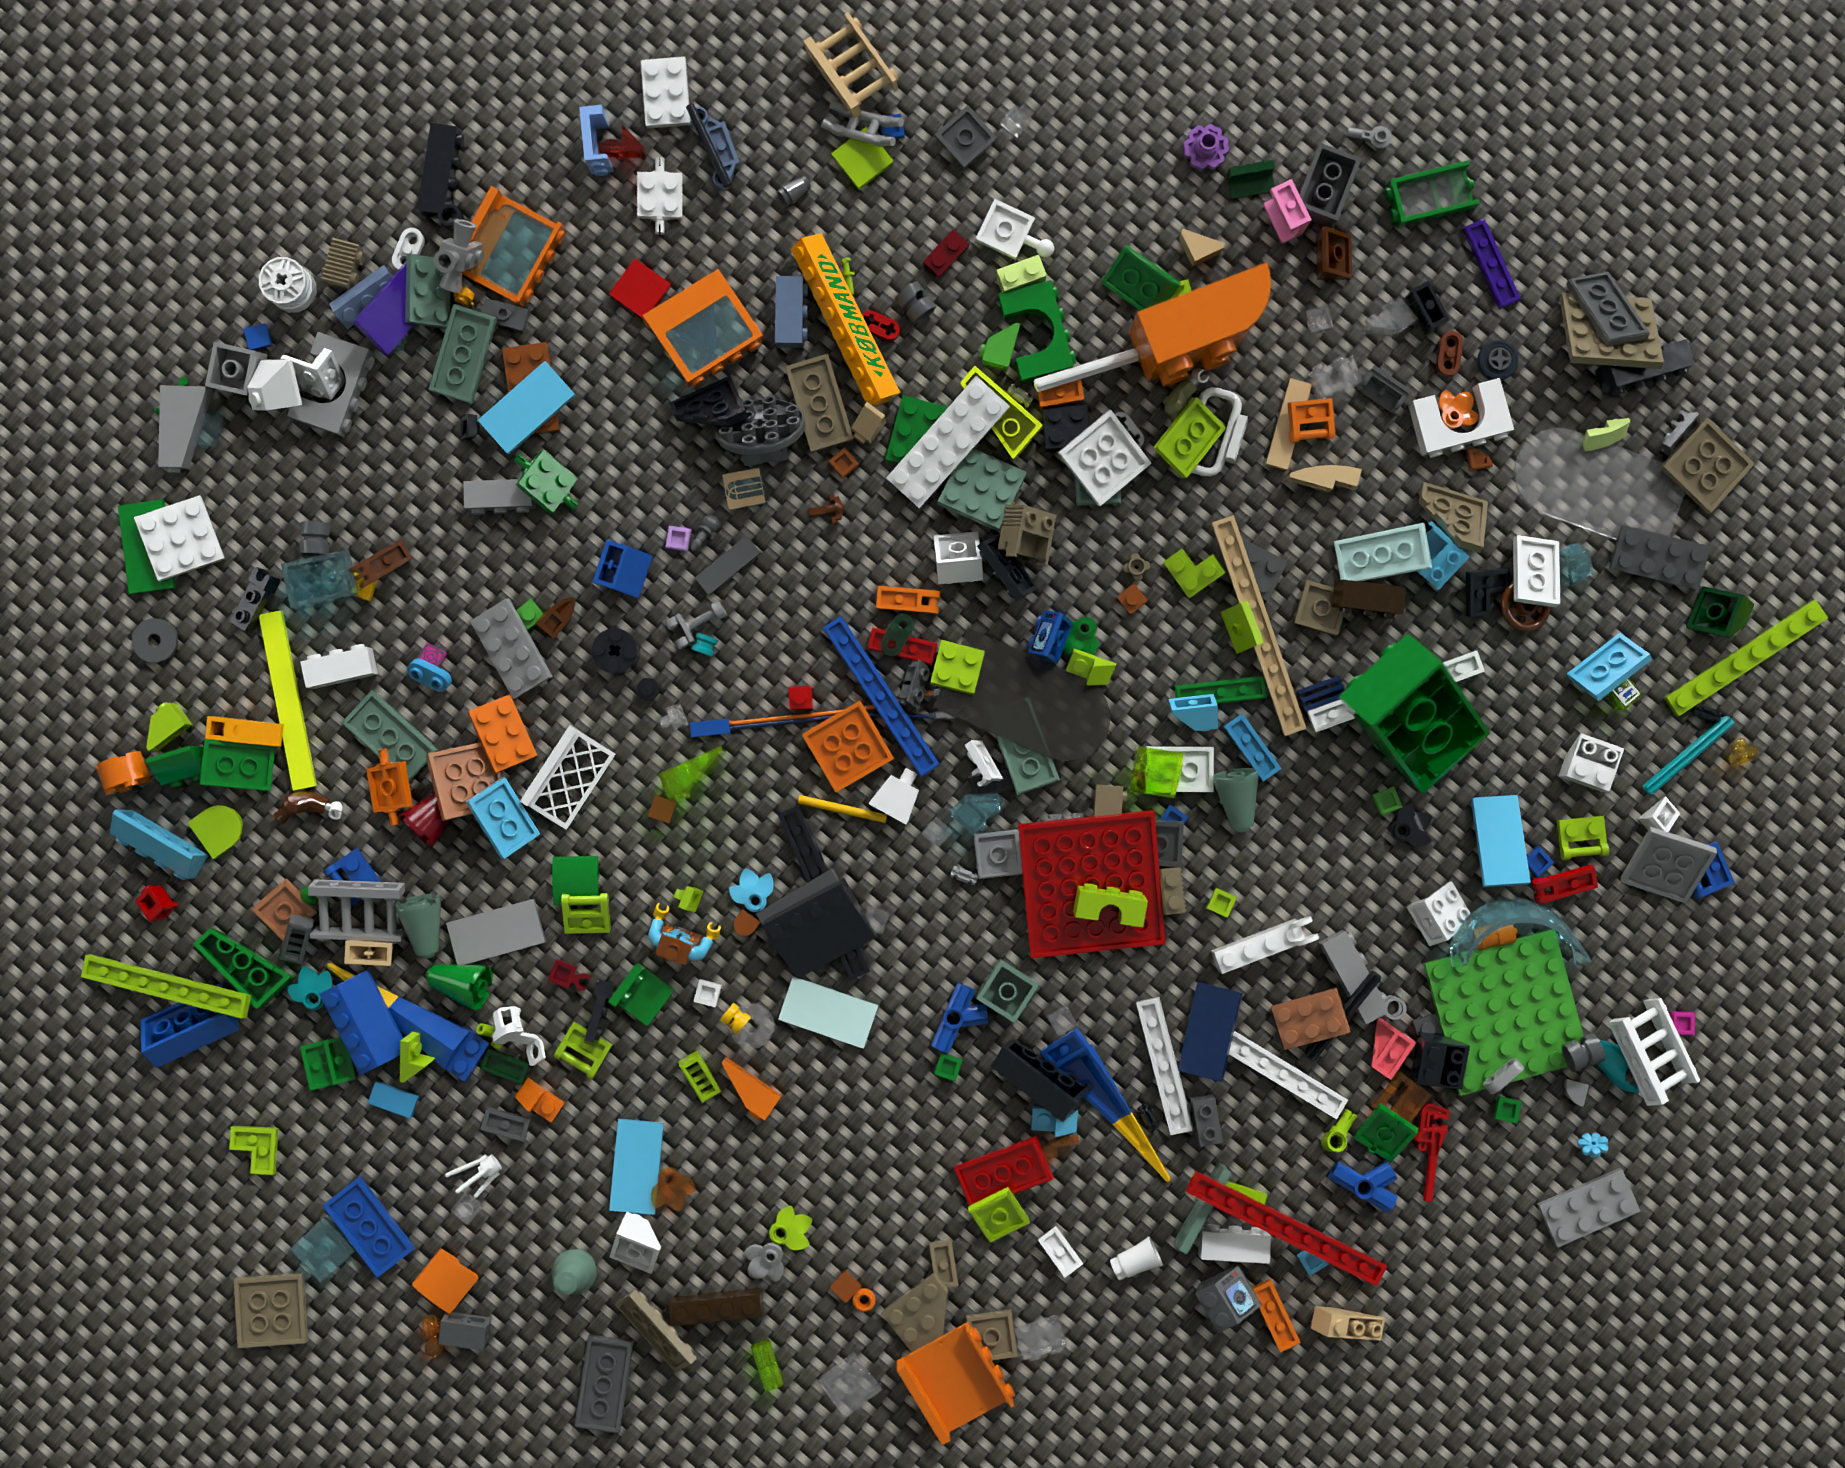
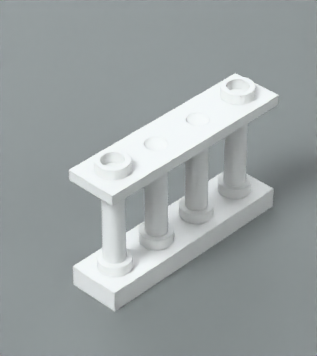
[1608,998,1700,1106]

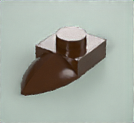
[535,597,575,639]

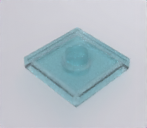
[290,1217,356,1283]

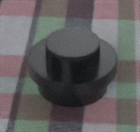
[637,678,660,700]

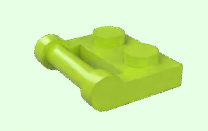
[1556,816,1609,861]
[561,893,611,934]
[553,1022,613,1080]

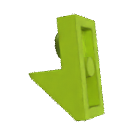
[1066,648,1116,686]
[400,1032,435,1083]

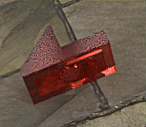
[599,125,647,158]

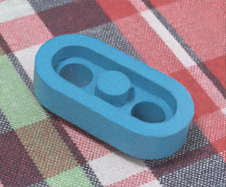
[407,658,452,692]

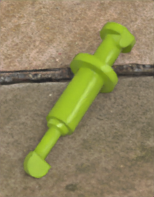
[840,258,855,296]

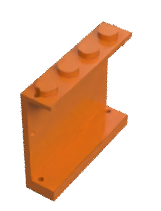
[897,1322,1015,1445]

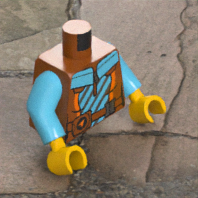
[648,903,721,965]

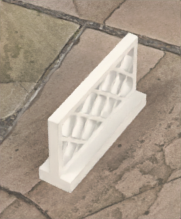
[520,725,616,830]

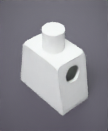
[869,768,919,825]

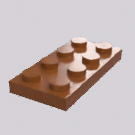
[502,342,561,436]

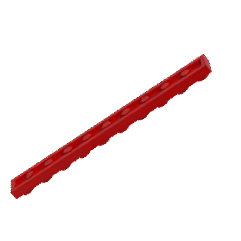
[1185,1170,1387,1286]

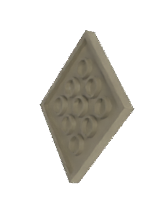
[1560,292,1664,369]

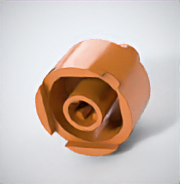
[96,751,151,795]

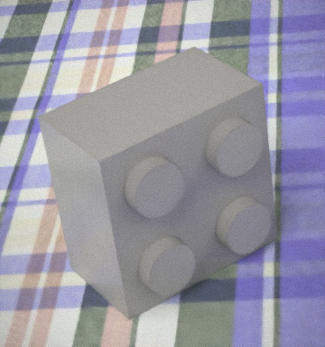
[205,342,268,396]

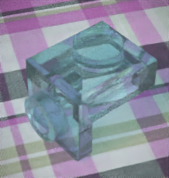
[1559,543,1594,582]

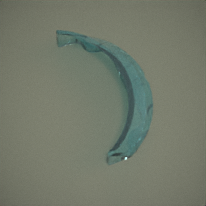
[1450,898,1591,967]

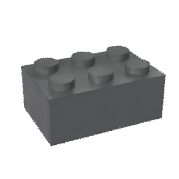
[1299,143,1362,228]

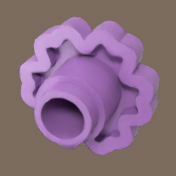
[1183,124,1229,171]

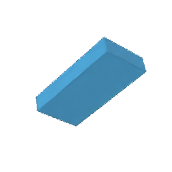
[368,1081,419,1118]

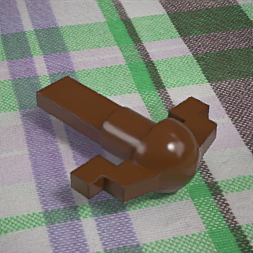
[809,494,844,524]

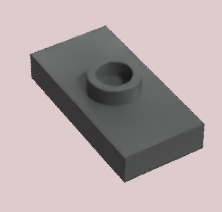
[481,298,530,332]

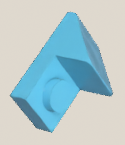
[1031,1106,1078,1137]

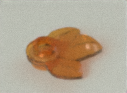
[651,1167,696,1211]

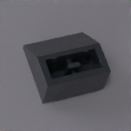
[1411,1032,1470,1090]

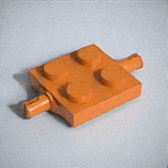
[366,749,413,826]

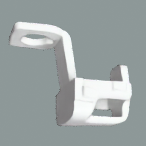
[492,1006,545,1066]

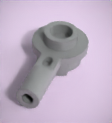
[1346,126,1392,149]

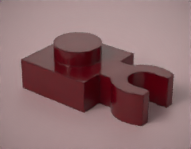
[548,959,591,991]

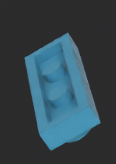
[1223,713,1282,782]

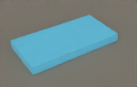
[478,361,576,455]
[1471,795,1531,887]
[609,1119,664,1215]

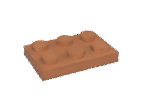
[1271,988,1351,1050]

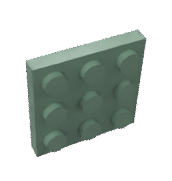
[937,448,1027,532]

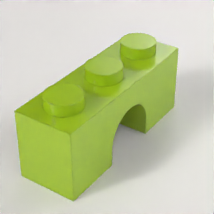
[1073,883,1148,927]

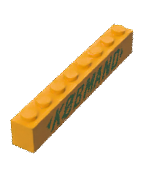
[790,233,900,407]

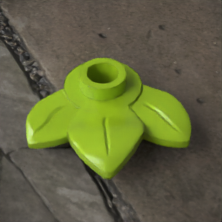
[769,1206,812,1250]

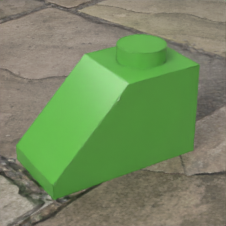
[979,323,1020,371]

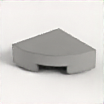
[1564,1078,1589,1107]

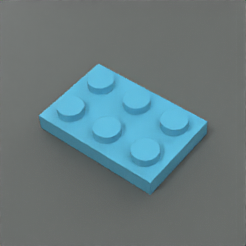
[1567,633,1652,701]
[466,777,540,859]

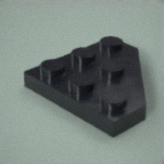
[669,376,748,426]

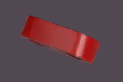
[862,310,900,342]

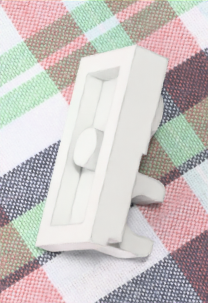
[965,740,1003,786]
[1038,1226,1083,1278]

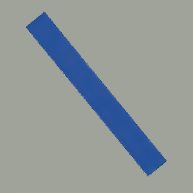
[823,616,940,778]

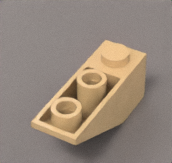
[1311,1306,1385,1341]

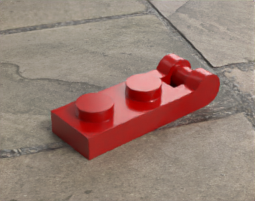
[1532,864,1598,904]

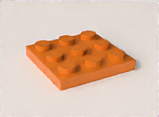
[802,700,894,792]

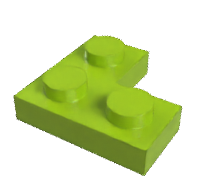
[1163,548,1226,598]
[229,1126,279,1175]

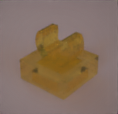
[1728,738,1759,766]

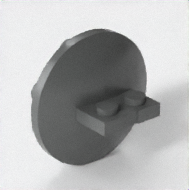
[715,396,805,466]

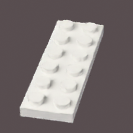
[886,376,1010,508]

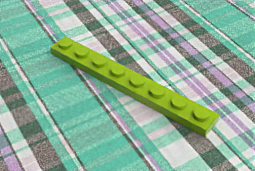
[1664,600,1828,716]
[81,954,251,1019]

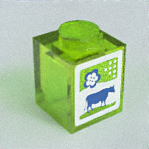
[1606,678,1643,710]

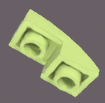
[1582,418,1630,451]

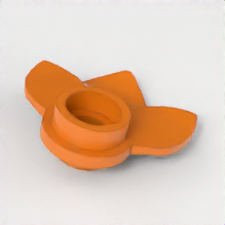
[1438,390,1479,429]

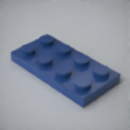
[322,1176,415,1278]

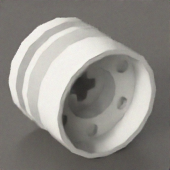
[259,257,316,312]

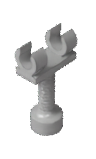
[664,600,728,649]

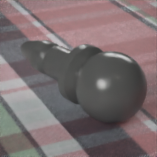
[691,515,720,551]

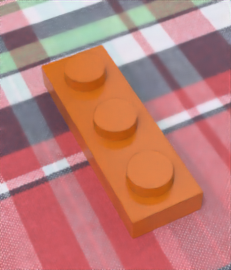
[1252,1279,1301,1353]

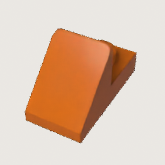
[515,1078,565,1123]

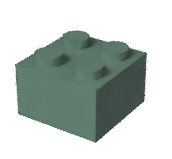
[976,959,1039,1023]

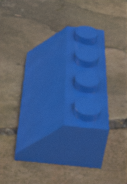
[319,969,403,1075]
[140,982,239,1068]

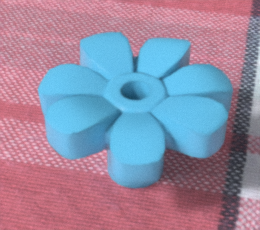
[1578,1133,1608,1158]

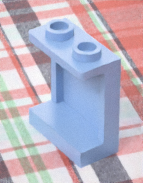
[579,105,613,176]

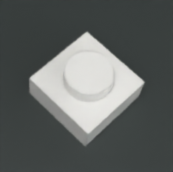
[693,979,722,1007]

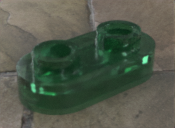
[881,614,914,657]

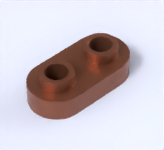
[1436,331,1463,377]

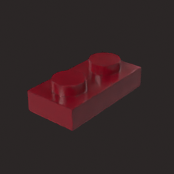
[923,229,969,278]

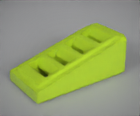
[678,1050,722,1103]

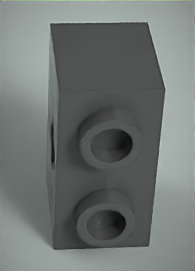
[1189,1094,1223,1147]

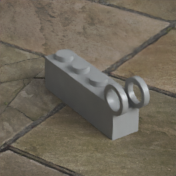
[1319,930,1407,1024]

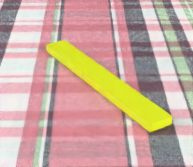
[259,610,317,791]

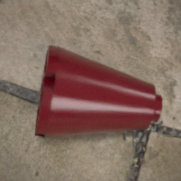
[398,793,451,848]

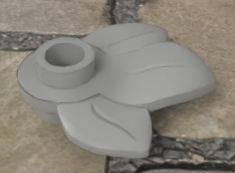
[743,1243,784,1282]

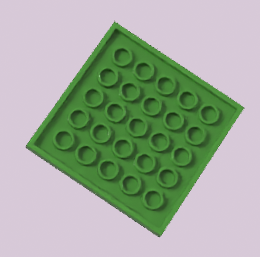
[1423,929,1584,1096]

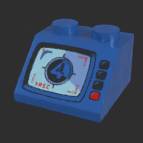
[1028,610,1073,665]

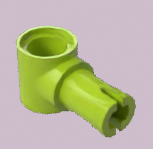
[1321,1109,1357,1152]

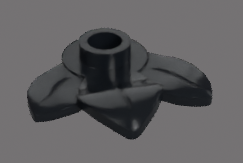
[1390,803,1433,847]

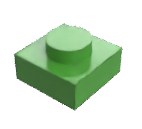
[516,599,543,631]

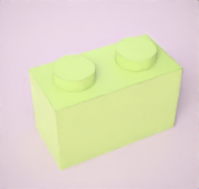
[996,255,1047,293]

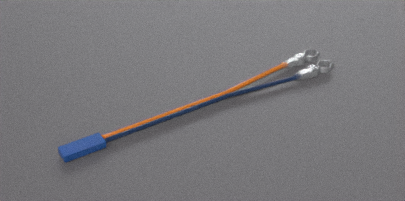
[690,687,974,737]

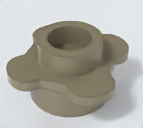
[1123,553,1150,580]

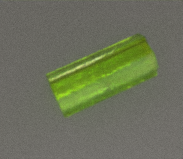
[751,1339,783,1391]

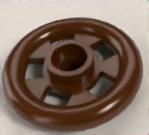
[1500,582,1550,632]

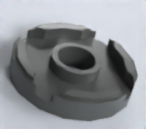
[132,618,179,663]

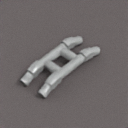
[821,99,904,147]

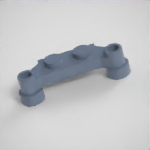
[690,107,740,191]

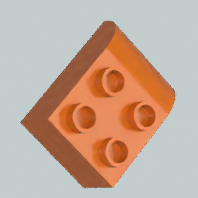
[1128,262,1271,387]

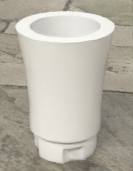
[1110,1236,1163,1281]

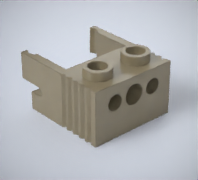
[998,505,1056,566]

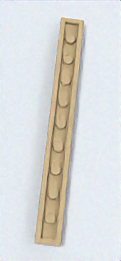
[1212,515,1306,736]

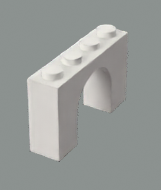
[1408,378,1514,458]

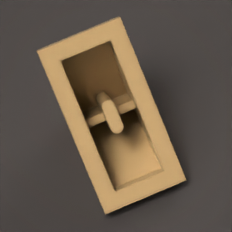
[1179,229,1225,267]
[344,940,393,966]

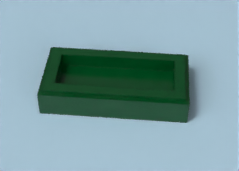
[480,1047,530,1086]

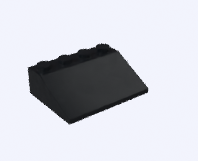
[762,878,877,978]

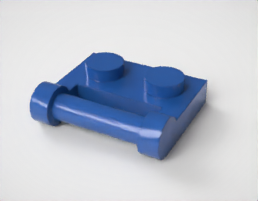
[1693,841,1735,899]
[323,848,381,907]

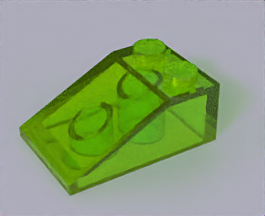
[658,746,727,802]

